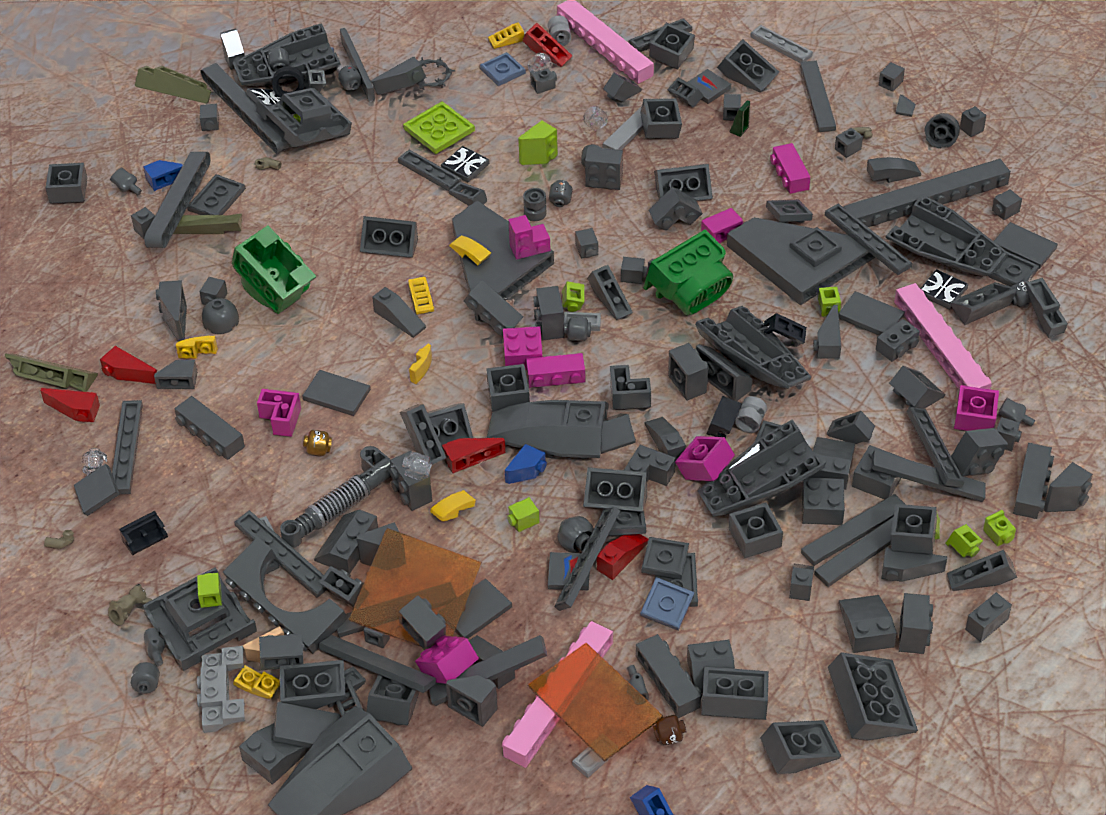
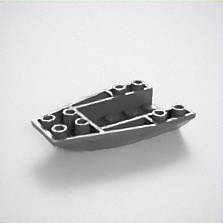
[232,23,341,86]
[886,195,1008,276]
[695,306,812,389]
[487,400,609,458]
[698,419,825,517]
[268,706,412,815]

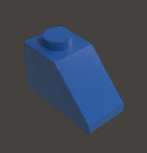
[143,160,183,191]
[505,444,547,484]
[630,785,673,815]

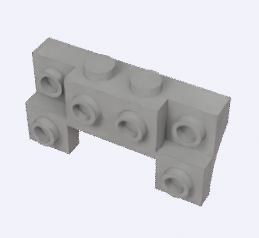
[197,646,245,733]

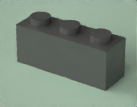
[464,280,523,336]
[400,404,446,466]

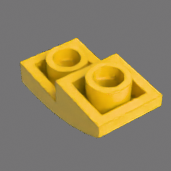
[449,235,491,265]
[176,336,218,359]
[409,343,432,384]
[430,490,476,521]
[233,665,280,699]

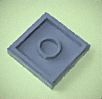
[480,52,526,86]
[640,577,694,631]

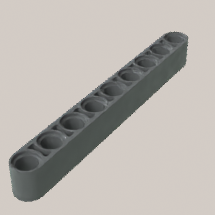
[200,63,292,154]
[144,152,211,248]

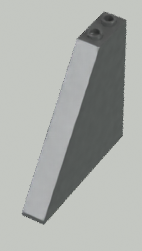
[452,201,554,321]
[727,217,876,305]

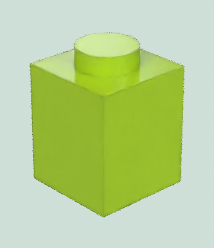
[507,497,540,532]
[197,573,222,608]

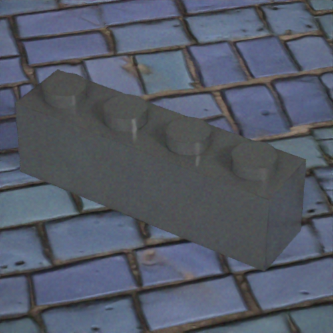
[174,396,245,460]
[1013,442,1054,519]
[636,634,702,718]

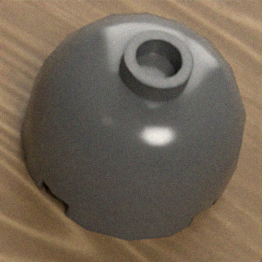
[924,113,960,148]
[202,298,239,334]

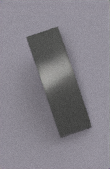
[867,157,921,183]
[1026,278,1068,338]

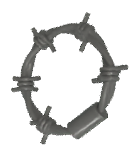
[416,57,455,90]

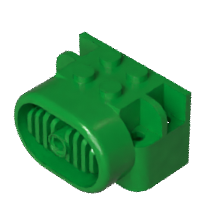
[232,225,316,314]
[643,229,734,315]

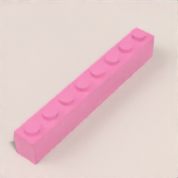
[557,0,654,84]
[894,283,991,389]
[502,621,613,768]

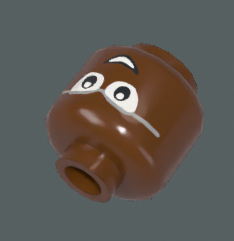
[653,715,687,745]

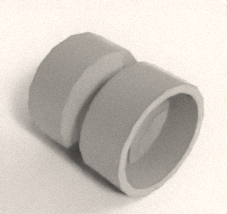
[548,15,571,46]
[735,396,767,433]

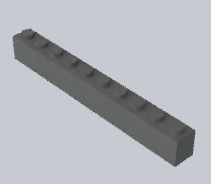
[844,159,1011,227]

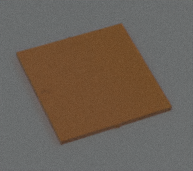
[349,528,482,647]

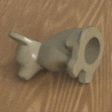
[108,584,152,626]

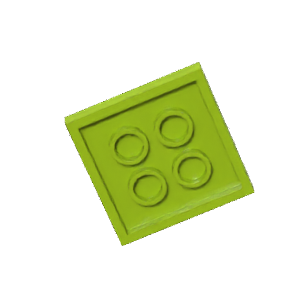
[403,101,475,154]

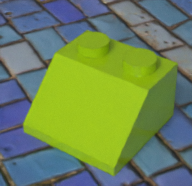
[518,120,558,165]

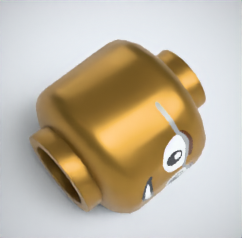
[303,430,332,456]

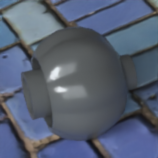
[557,516,594,553]

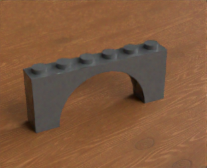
[223,537,348,654]

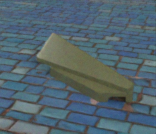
[135,66,211,104]
[173,214,242,234]
[5,353,98,392]

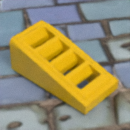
[488,22,524,49]
[408,277,434,315]

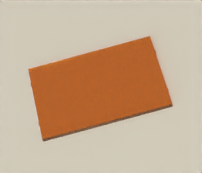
[528,643,663,762]

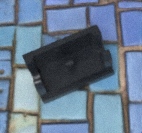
[764,313,807,347]
[706,396,742,438]
[119,511,168,555]

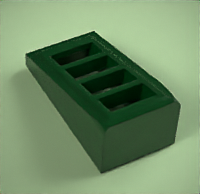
[730,100,750,137]

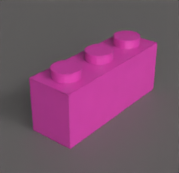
[770,143,810,194]
[526,353,585,388]

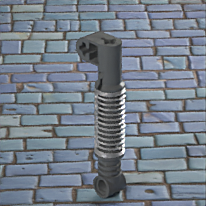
[280,446,391,548]

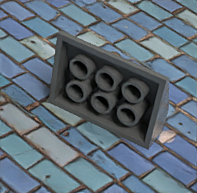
[828,652,918,740]

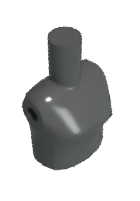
[110,167,142,195]
[998,398,1035,427]
[144,628,165,666]
[627,665,649,706]

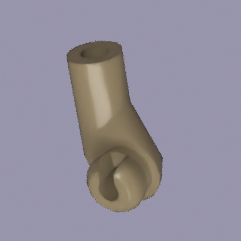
[853,127,873,139]
[255,157,282,170]
[44,530,75,549]

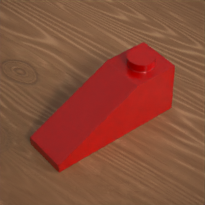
[522,23,572,67]
[100,346,157,384]
[40,388,100,422]
[442,438,506,473]
[597,534,649,580]

